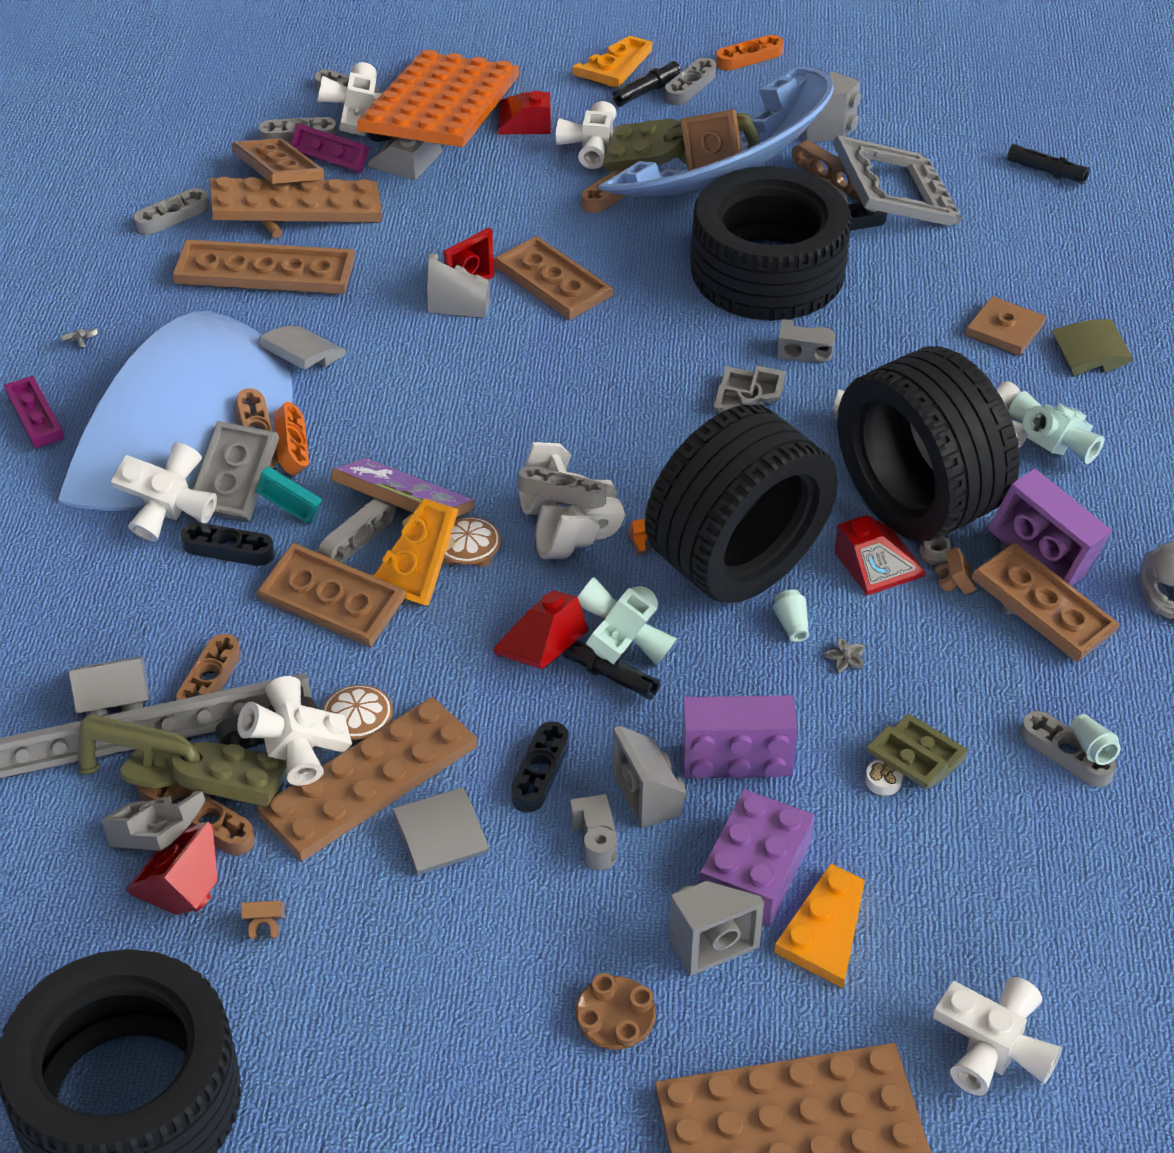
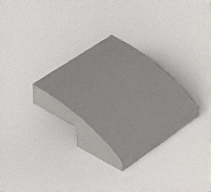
[260,326,346,370]
[392,787,489,876]

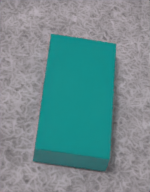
[255,466,323,525]

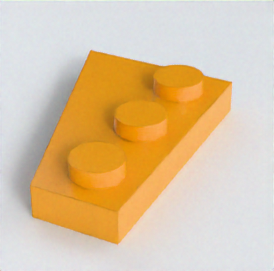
[573,36,652,88]
[372,498,459,605]
[774,863,865,989]

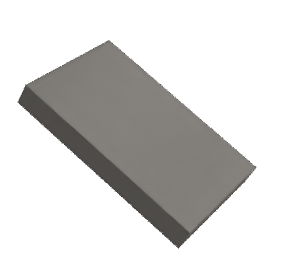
[192,421,279,522]

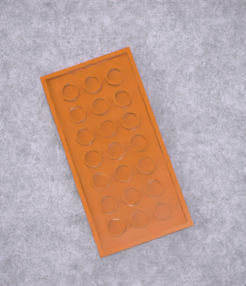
[357,50,519,147]

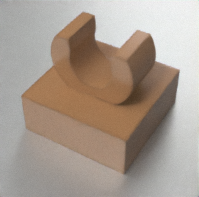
[935,547,977,595]
[241,901,285,940]

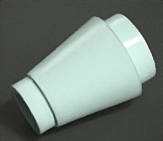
[773,590,810,642]
[1070,714,1121,765]

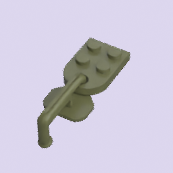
[603,113,760,171]
[78,715,287,807]

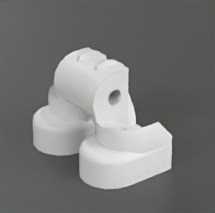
[519,442,625,560]

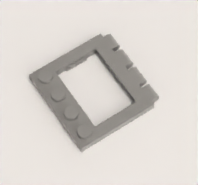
[833,135,962,226]

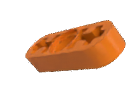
[716,35,783,71]
[273,402,309,476]

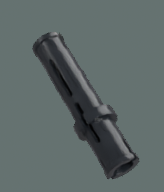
[612,61,681,107]
[1007,144,1090,184]
[563,640,660,700]

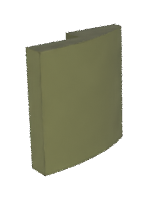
[1052,319,1133,376]
[867,713,968,789]

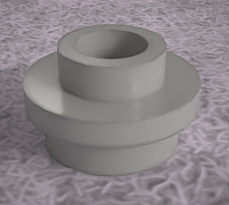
[919,536,952,565]

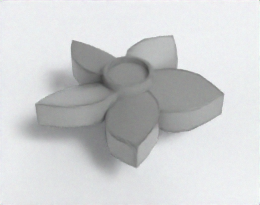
[61,329,98,348]
[824,638,865,674]

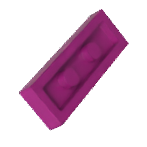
[290,123,370,173]
[4,376,64,449]

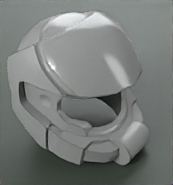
[1139,541,1174,619]

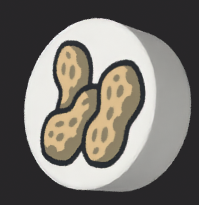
[865,759,903,796]

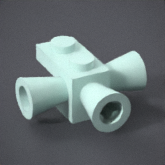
[1008,391,1104,464]
[578,577,677,666]

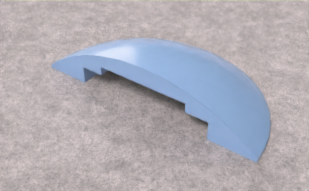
[598,66,834,197]
[58,311,293,511]

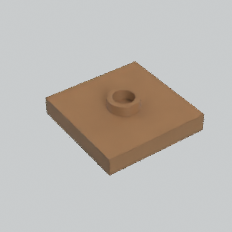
[680,109,742,171]
[966,296,1046,356]

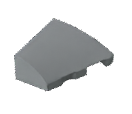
[427,253,490,318]
[713,365,786,413]
[101,791,205,851]

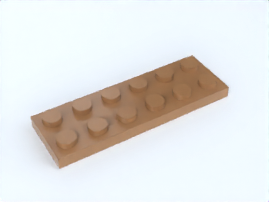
[210,177,382,222]
[173,240,355,294]
[257,696,478,862]

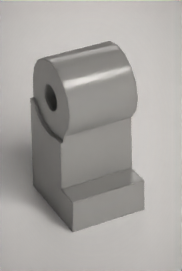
[777,319,835,363]
[570,794,617,871]

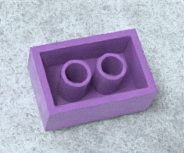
[988,468,1113,586]
[681,695,798,779]
[700,789,815,927]

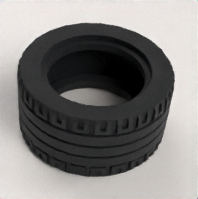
[691,166,851,321]
[837,346,1020,541]
[645,405,838,603]
[0,949,241,1153]

